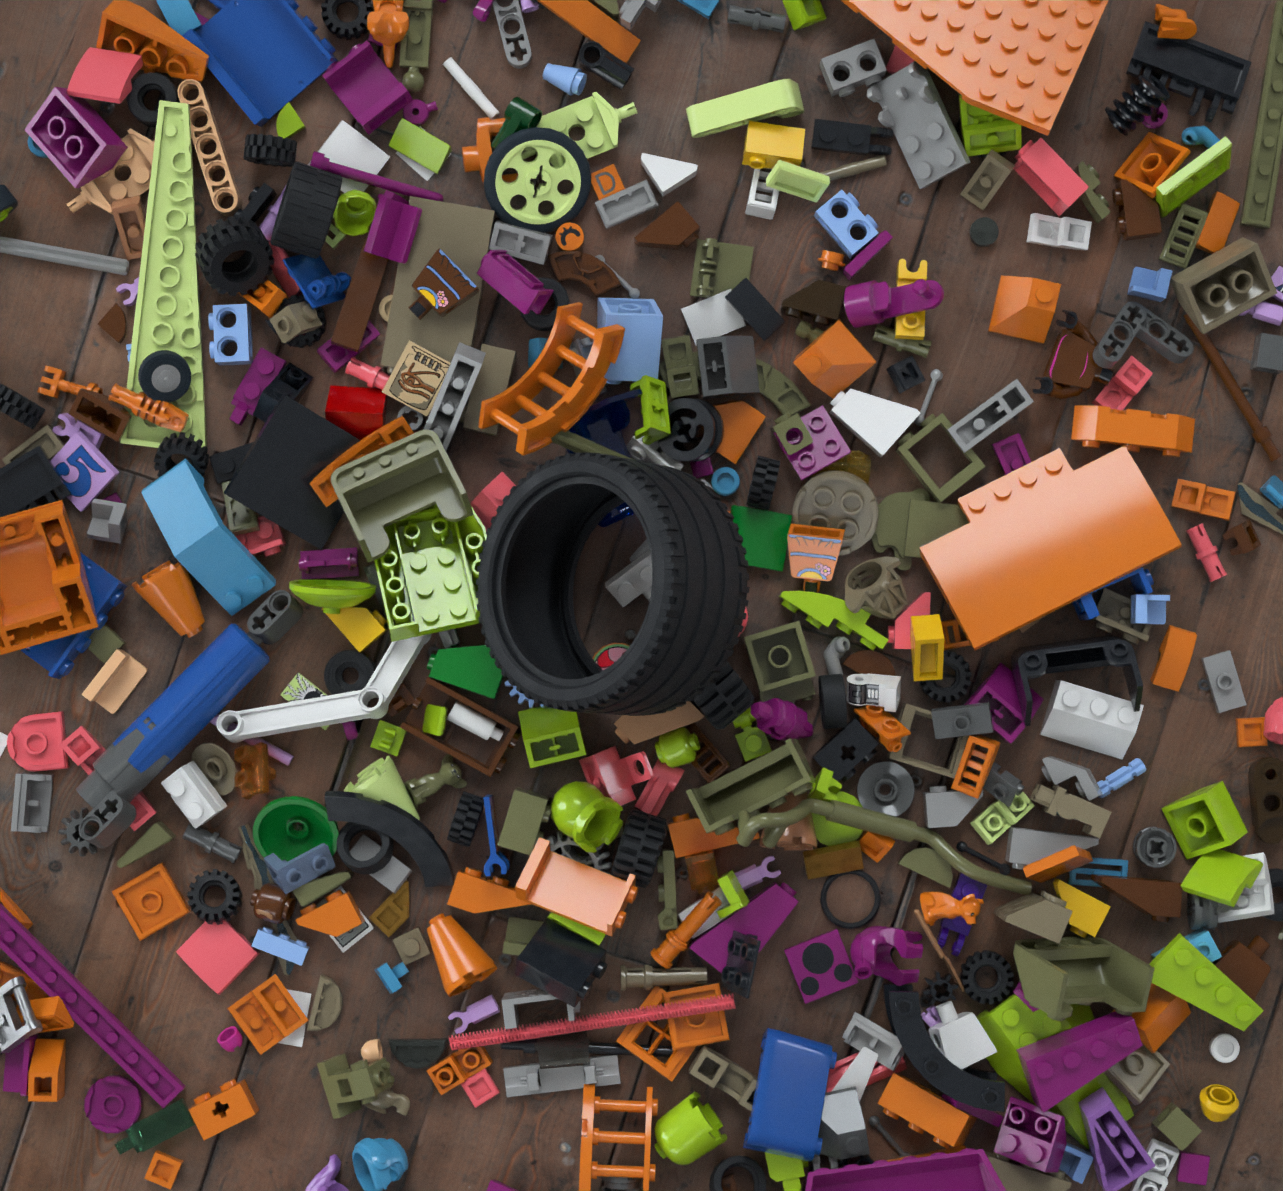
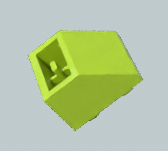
[518,706,587,768]

